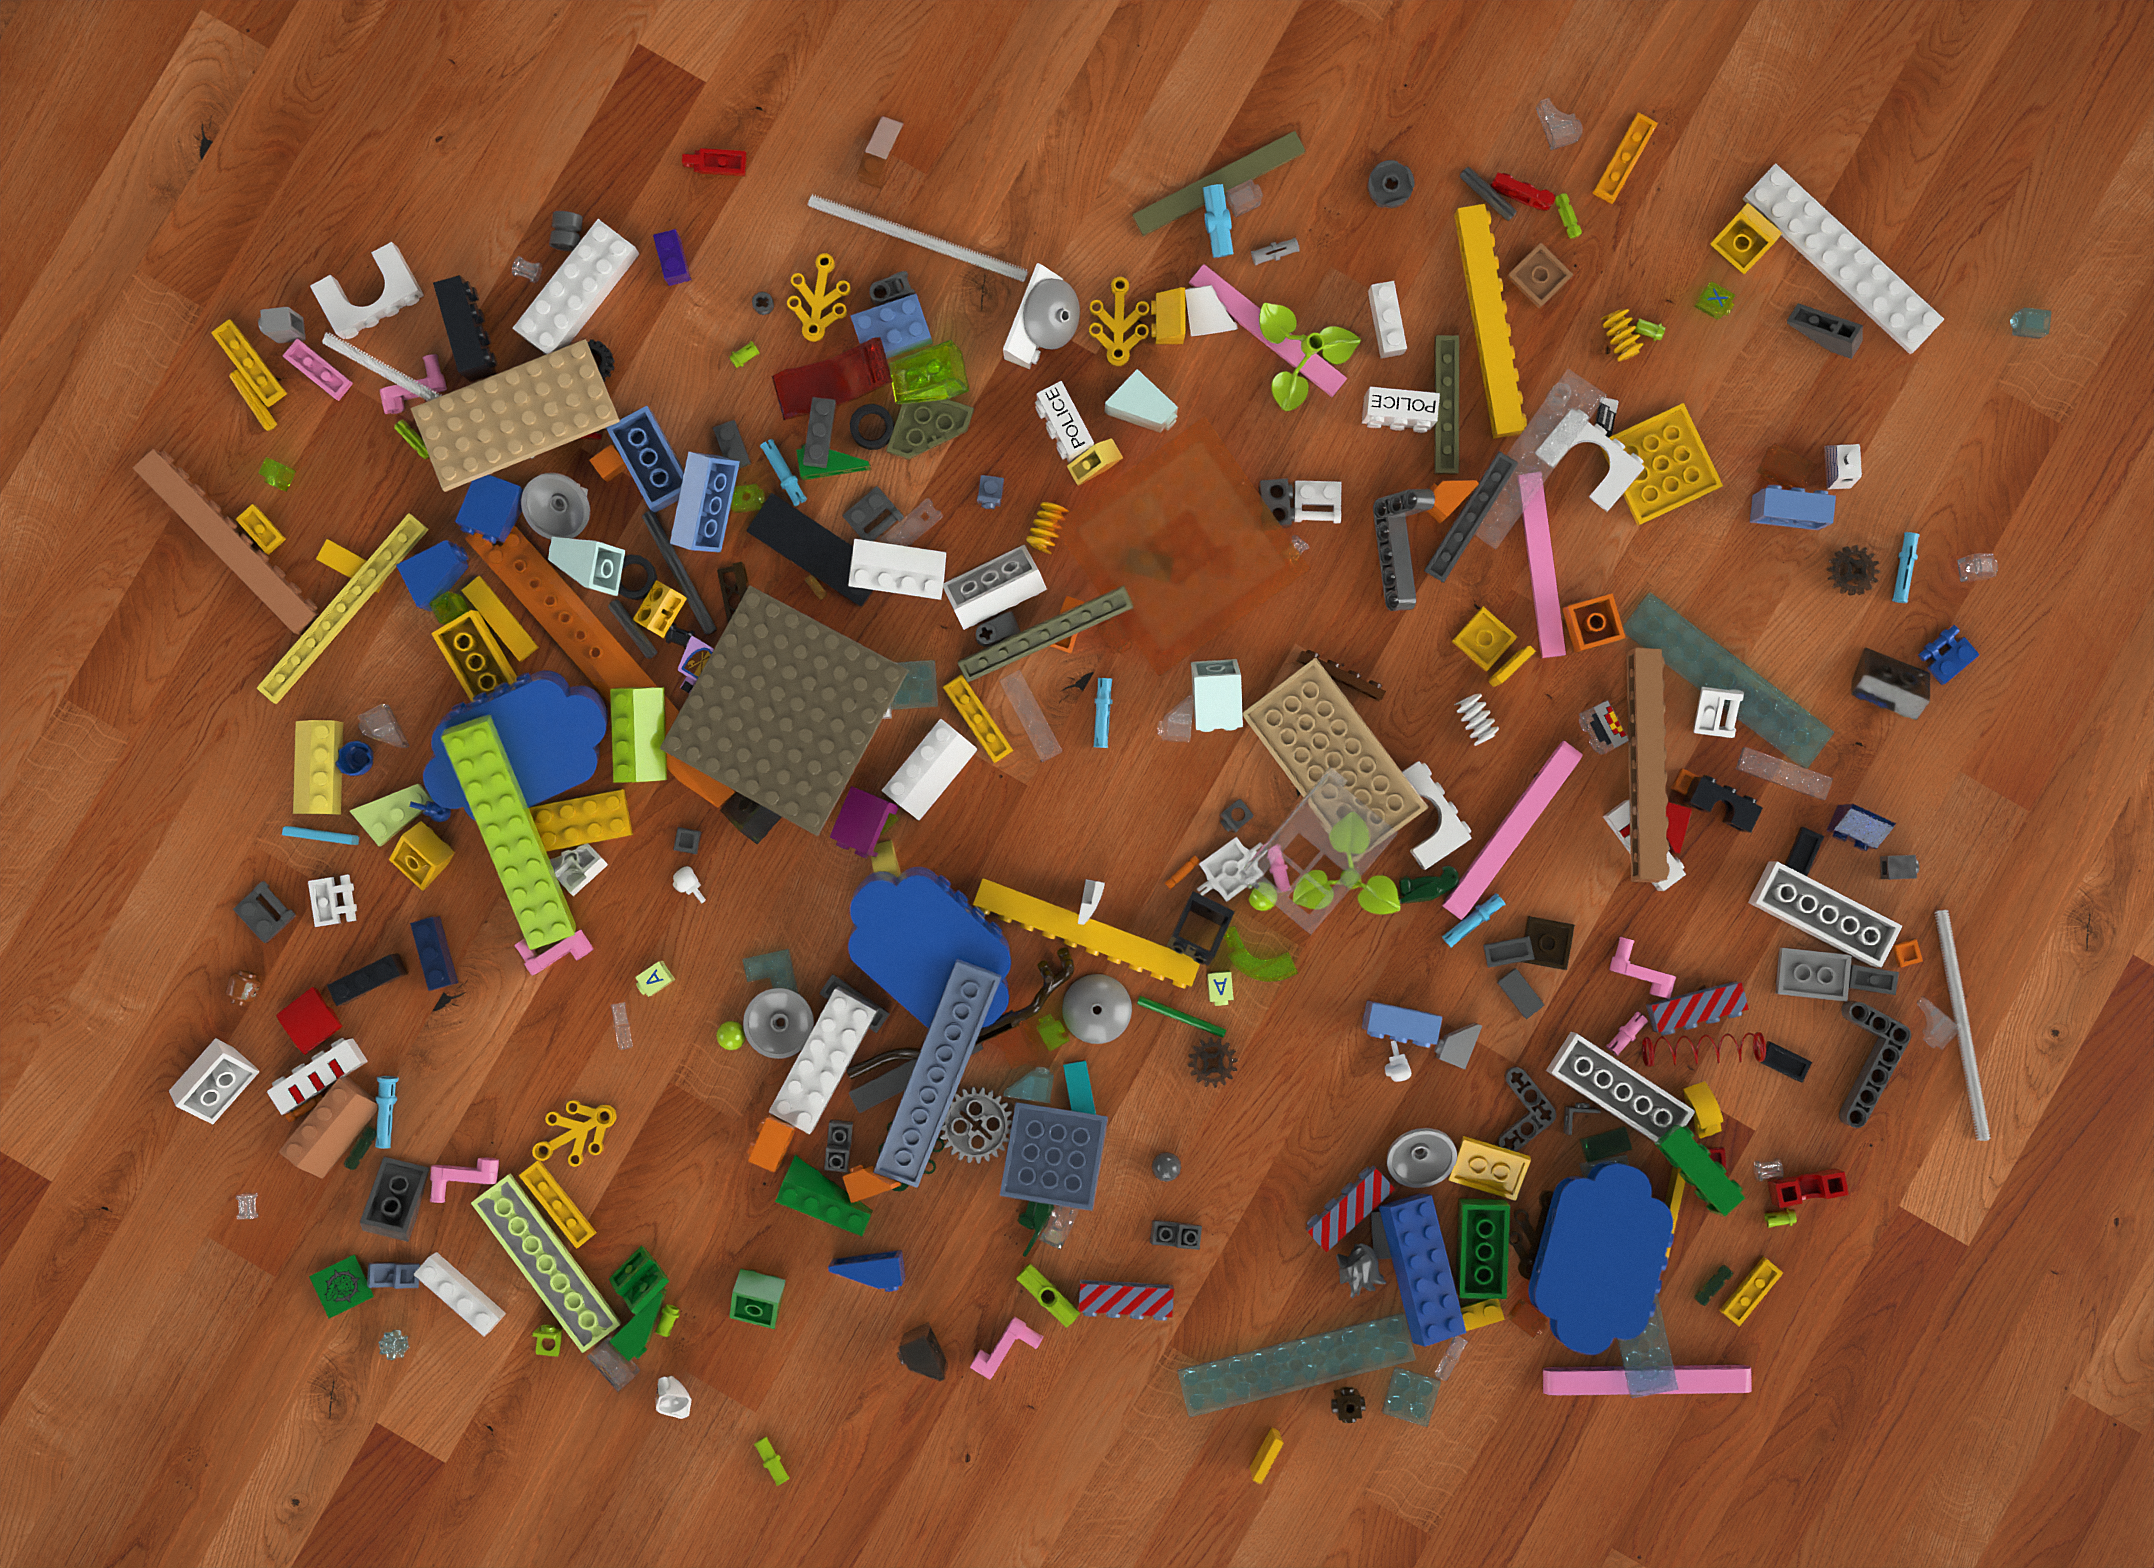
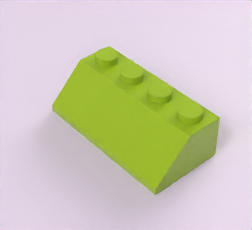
[610,687,667,782]

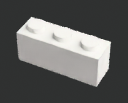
[1368,281,1407,359]

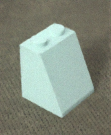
[1104,369,1178,433]
[548,537,625,596]
[1191,659,1243,732]

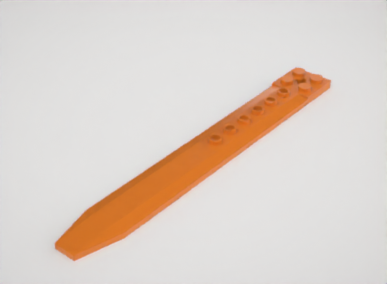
[465,525,736,808]

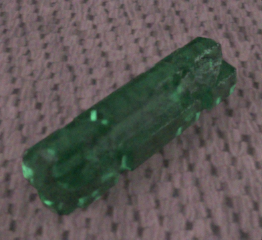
[344,1126,377,1170]
[1694,1265,1733,1306]

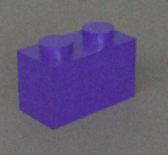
[653,229,691,286]

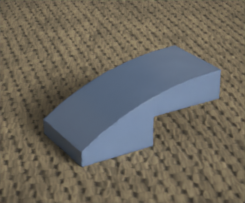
[367,1262,420,1289]

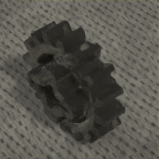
[1827,545,1880,596]
[1187,1037,1238,1088]

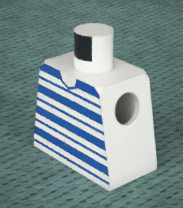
[1824,444,1862,490]

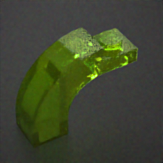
[1224,925,1298,982]

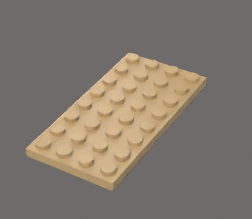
[411,339,620,492]
[1242,658,1429,862]

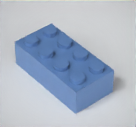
[606,406,684,513]
[670,452,740,552]

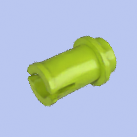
[1634,318,1666,341]
[729,341,760,368]
[1764,1207,1797,1228]
[655,1304,680,1337]

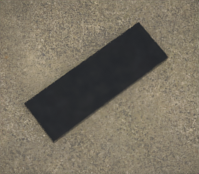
[746,493,874,608]

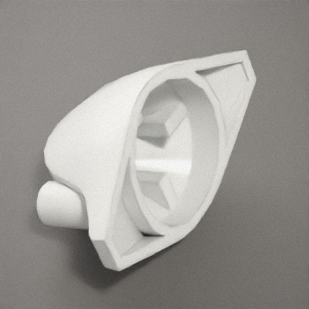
[656,1376,691,1419]

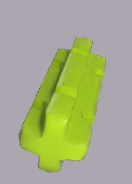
[1555,193,1582,238]
[394,420,429,459]

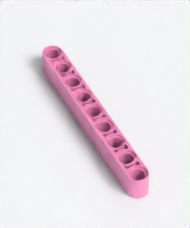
[1442,741,1583,920]
[1543,1365,1752,1395]

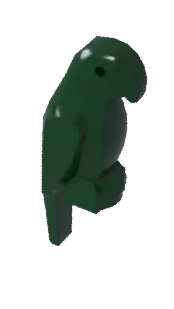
[1399,866,1459,904]
[1017,1201,1054,1257]

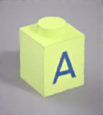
[635,961,675,997]
[1207,971,1234,1006]

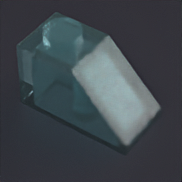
[1003,1067,1054,1103]

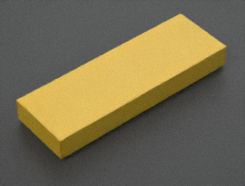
[316,539,387,593]
[1719,1257,1783,1327]

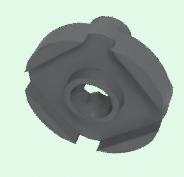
[1367,160,1414,208]

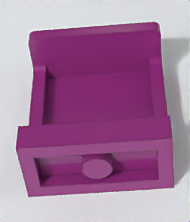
[829,786,899,859]

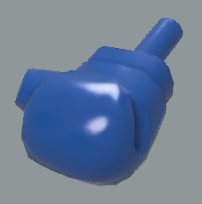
[409,801,451,822]

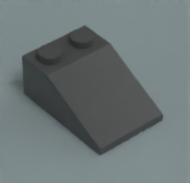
[360,1157,430,1242]

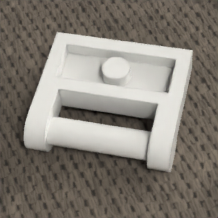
[1294,481,1341,523]
[1693,687,1744,738]

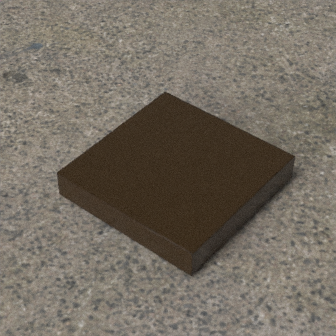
[1521,916,1575,970]

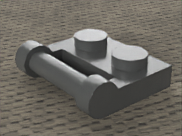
[842,486,904,541]
[233,881,296,943]

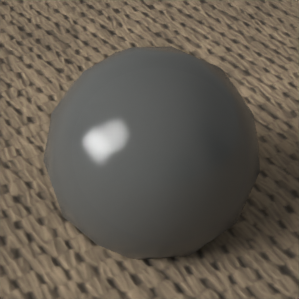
[1152,1152,1181,1182]

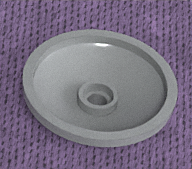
[1023,278,1080,349]
[521,473,590,539]
[1062,974,1132,1044]
[743,988,814,1059]
[1387,1128,1457,1188]

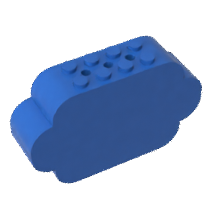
[423,670,609,821]
[848,867,1011,1028]
[1528,1161,1674,1355]

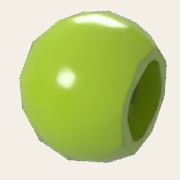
[1248,882,1277,911]
[716,1021,746,1051]

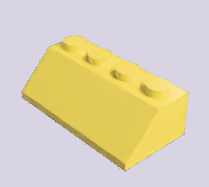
[293,720,343,815]

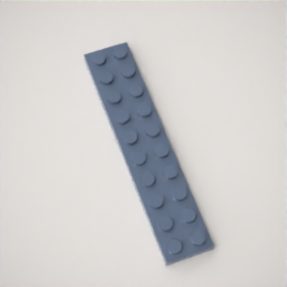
[874,959,1001,1188]

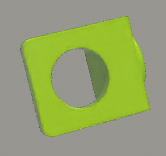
[532,1325,562,1357]

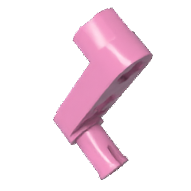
[380,354,447,414]
[514,930,594,976]
[1609,937,1676,999]
[430,1157,499,1203]
[970,1316,1043,1380]

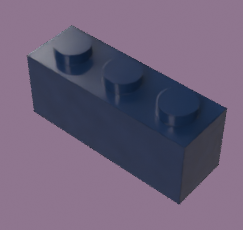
[410,916,458,991]

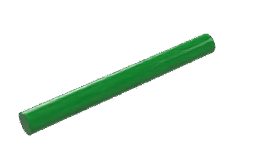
[1137,996,1226,1038]

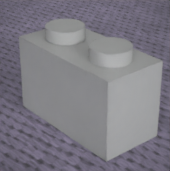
[258,307,306,343]

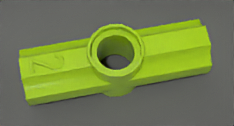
[1016,1263,1080,1328]

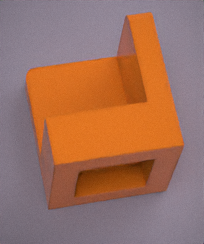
[589,445,627,482]

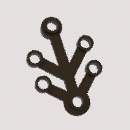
[1509,1190,1553,1280]

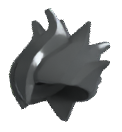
[1336,1243,1386,1298]

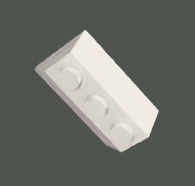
[169,1038,259,1124]

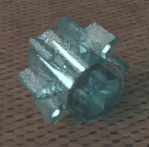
[378,1330,409,1360]

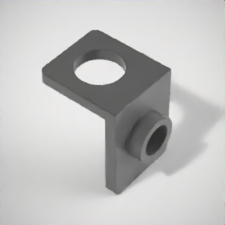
[1219,799,1254,833]
[1564,1102,1601,1135]

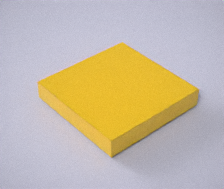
[1452,606,1517,672]
[1488,646,1536,687]
[1249,1427,1284,1484]

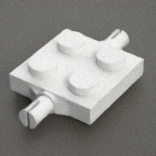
[1196,837,1266,902]

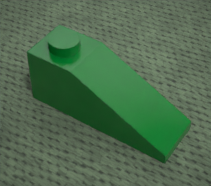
[796,444,871,481]
[609,1288,667,1362]

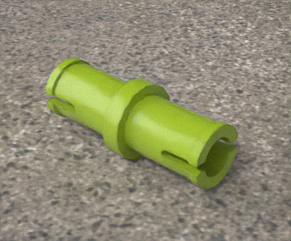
[754,1436,789,1486]

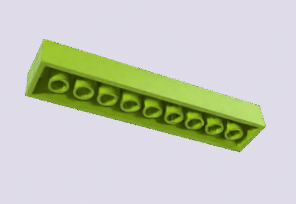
[441,714,576,950]

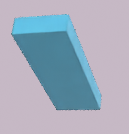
[282,826,359,845]

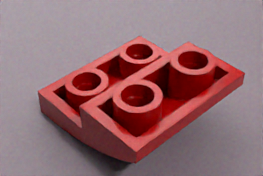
[276,987,343,1055]

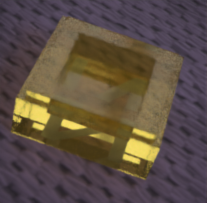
[804,574,827,600]

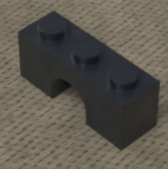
[1682,775,1763,833]
[327,953,408,1006]

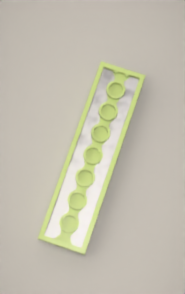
[471,1173,622,1353]

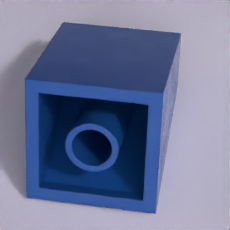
[455,474,524,543]
[396,540,469,612]

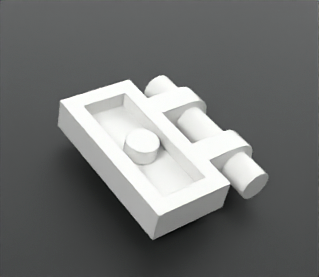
[308,875,357,927]

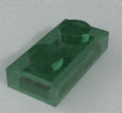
[1579,1126,1632,1163]

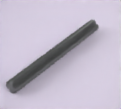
[642,510,717,635]

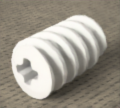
[1454,694,1499,746]

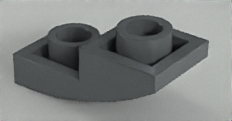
[824,1120,853,1172]
[1150,1220,1202,1250]

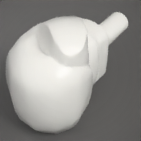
[673,866,706,904]
[1385,1041,1412,1082]

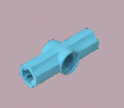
[1203,184,1233,258]

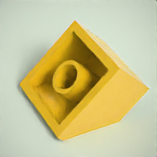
[1710,203,1782,274]
[1151,287,1185,344]
[389,821,455,891]

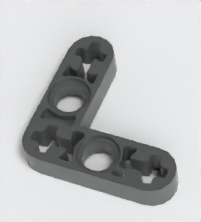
[1497,1067,1556,1152]

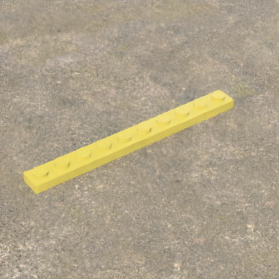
[257,513,429,704]

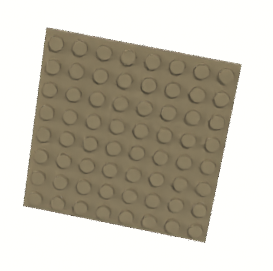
[659,585,909,836]

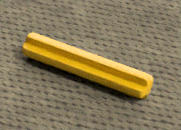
[229,369,277,431]

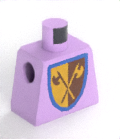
[678,636,714,694]

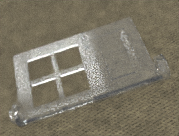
[1239,767,1398,935]

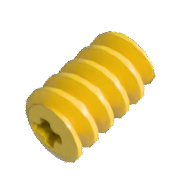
[1600,309,1644,362]
[1026,502,1069,554]

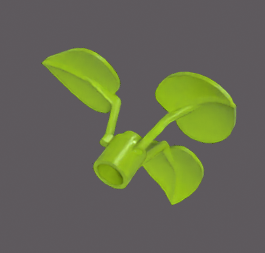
[1259,302,1361,411]
[1293,813,1401,914]

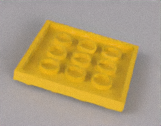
[1600,403,1723,526]

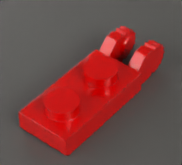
[1490,172,1556,211]

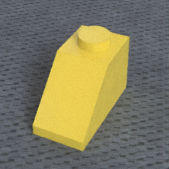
[1067,438,1123,486]
[871,840,901,877]

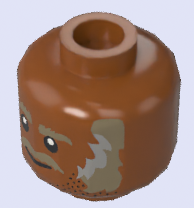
[225,970,261,1006]

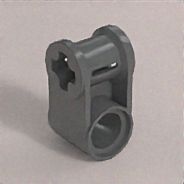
[870,271,916,307]
[976,612,1021,647]

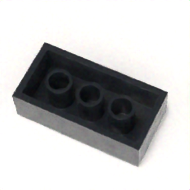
[433,275,498,382]

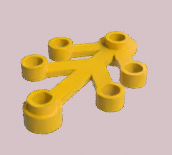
[787,253,851,342]
[1089,277,1149,366]
[532,1100,617,1167]

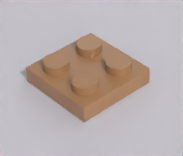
[1507,243,1573,309]

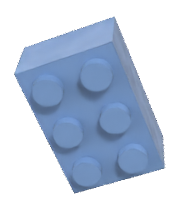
[851,294,933,365]
[1750,485,1836,530]
[1362,1001,1442,1048]

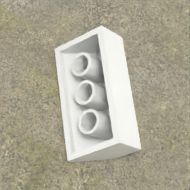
[1003,263,1063,369]
[848,539,946,600]
[943,544,1047,630]
[881,719,978,821]

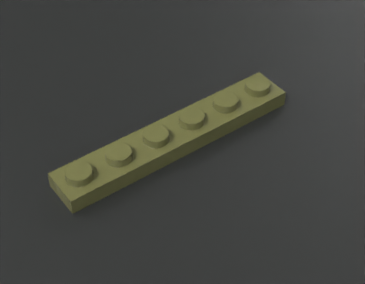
[1434,335,1459,475]

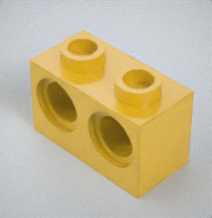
[633,580,687,638]

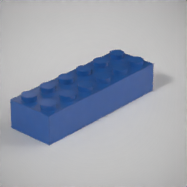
[1379,1193,1466,1346]

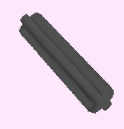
[1460,167,1517,221]
[608,599,658,659]

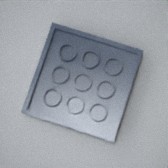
[1000,1102,1108,1211]

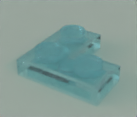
[742,949,799,994]

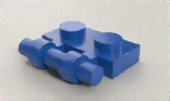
[1918,625,1980,685]

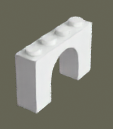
[310,242,424,339]
[1535,409,1645,512]
[1402,761,1472,870]

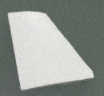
[1185,285,1238,336]
[550,843,608,896]
[1078,879,1105,925]

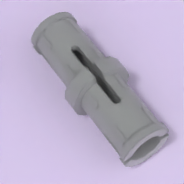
[1251,238,1299,265]

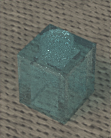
[2011,307,2052,339]

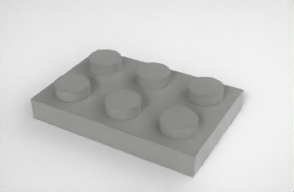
[1775,948,1852,1001]

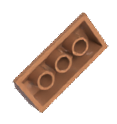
[279,1076,378,1178]

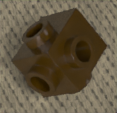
[1331,1387,1366,1423]

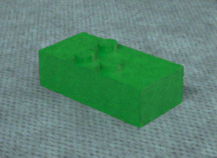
[1455,1198,1510,1299]

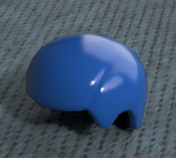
[336,741,374,776]

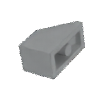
[1434,1023,1482,1069]

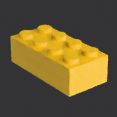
[431,610,517,702]

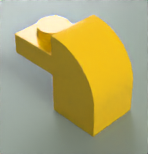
[1683,1081,1723,1139]

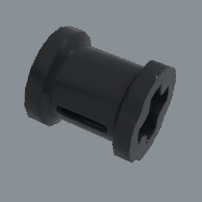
[666,623,695,649]

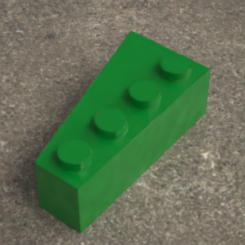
[1654,1125,1746,1217]

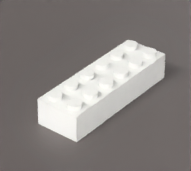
[513,219,639,355]
[1748,861,1902,968]
[769,986,879,1134]
[1546,1032,1695,1142]

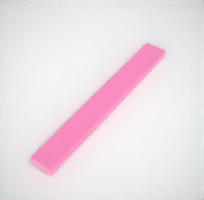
[1189,264,1347,397]
[1517,472,1566,658]

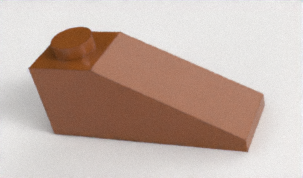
[857,116,904,189]

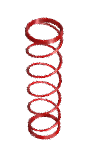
[1642,1032,1766,1067]

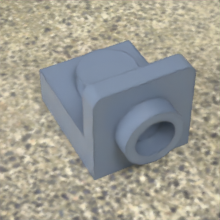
[977,475,1004,509]

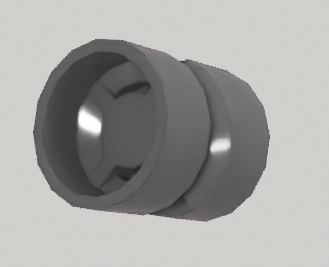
[549,211,583,251]

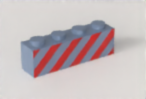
[1646,981,1749,1036]
[1305,1165,1395,1253]
[1078,1280,1174,1321]

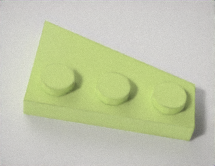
[350,784,434,846]

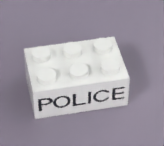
[1035,381,1094,463]
[1362,387,1440,433]

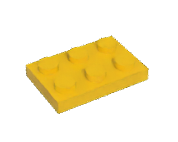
[1448,1136,1531,1201]

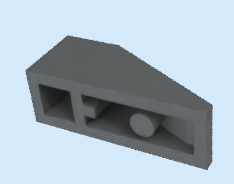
[1787,303,1863,359]

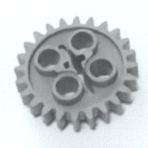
[939,1087,1012,1164]

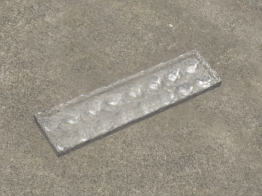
[1474,369,1607,550]

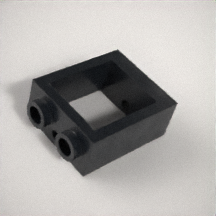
[1167,891,1235,966]

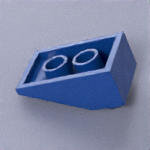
[828,1250,906,1292]

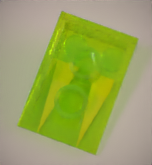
[889,340,970,404]

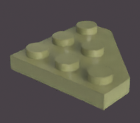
[886,386,974,460]

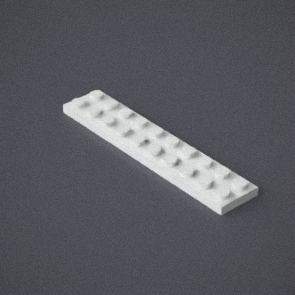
[1742,163,1944,354]

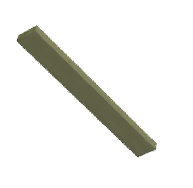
[1132,131,1306,237]
[957,585,1134,682]

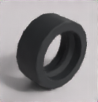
[850,404,894,450]
[618,554,657,600]

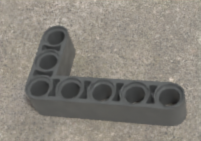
[1373,489,1435,611]
[1839,1001,1911,1128]

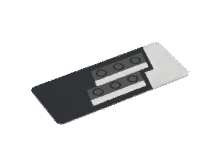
[1595,397,1619,438]

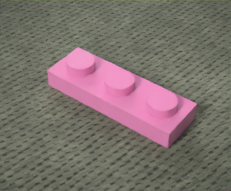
[283,339,353,401]

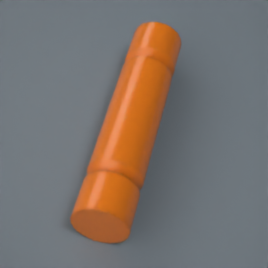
[1164,855,1201,890]
[285,1092,325,1122]

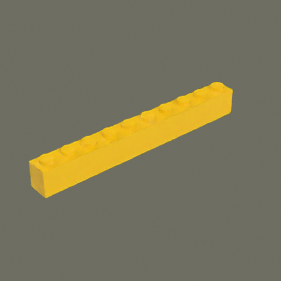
[1454,204,1527,439]
[973,878,1200,989]

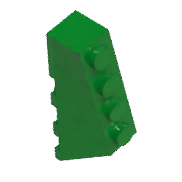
[775,1155,873,1236]

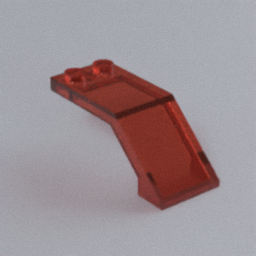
[772,337,893,420]

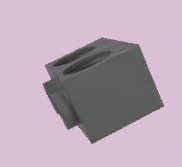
[1258,478,1295,530]

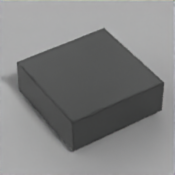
[673,827,702,854]

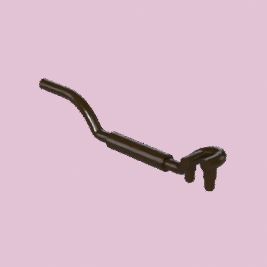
[847,948,1075,1080]

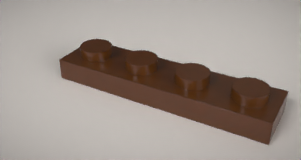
[1296,650,1386,701]

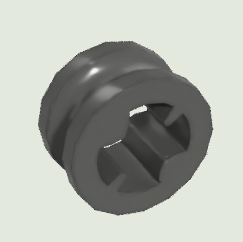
[752,292,774,315]

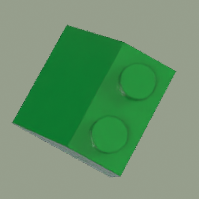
[729,1269,786,1329]

